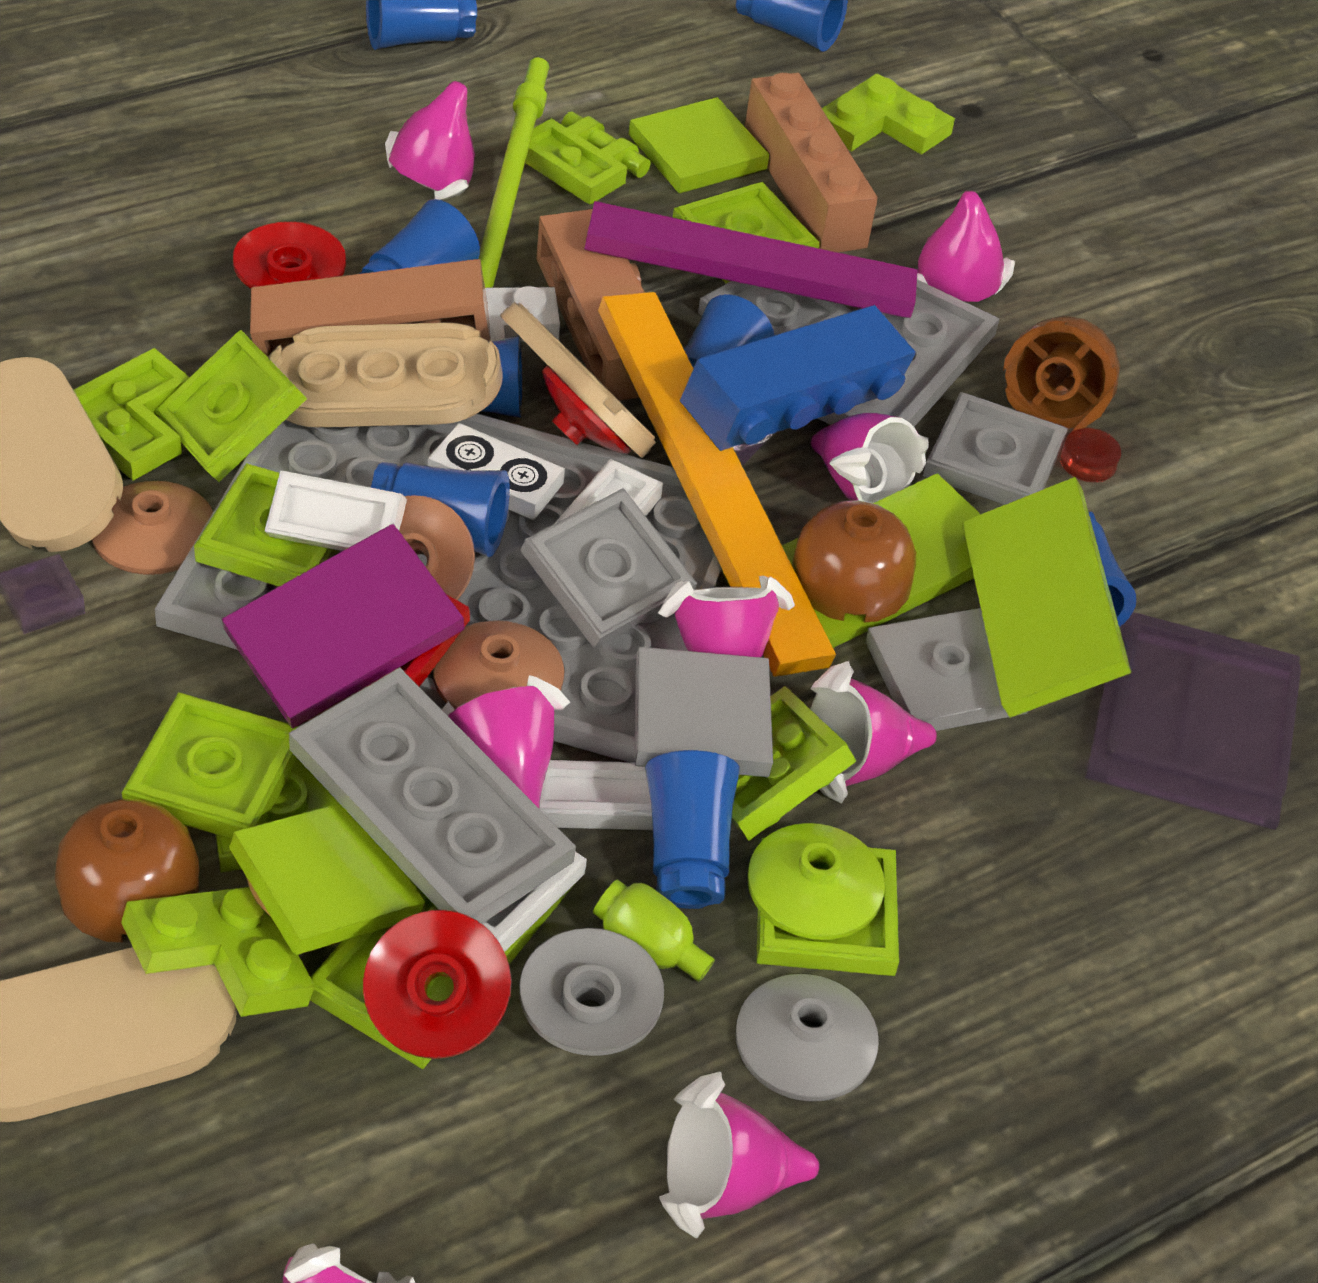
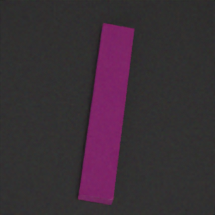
[584,201,918,318]

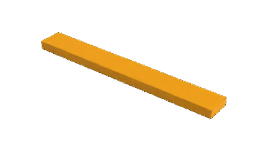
[598,292,836,677]

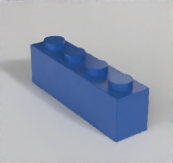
[680,305,916,451]

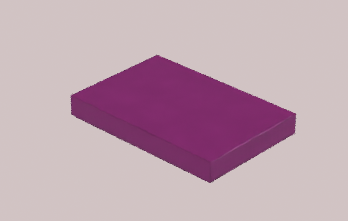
[221,523,465,729]

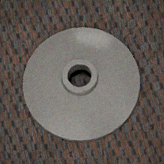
[519,928,664,1056]
[736,974,879,1102]

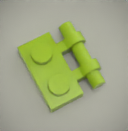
[525,111,651,205]

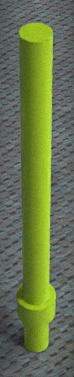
[479,57,549,288]

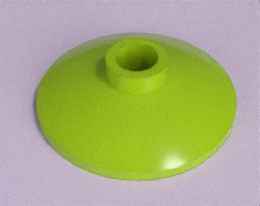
[747,823,885,940]

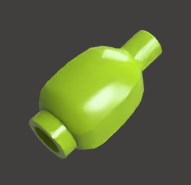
[593,879,715,982]

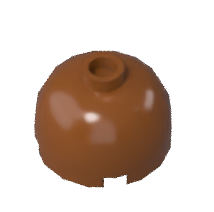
[1003,315,1120,431]
[792,500,917,623]
[55,798,200,942]

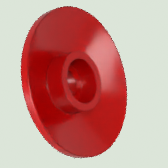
[233,222,346,289]
[542,365,632,455]
[363,910,511,1059]

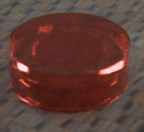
[1060,428,1121,482]

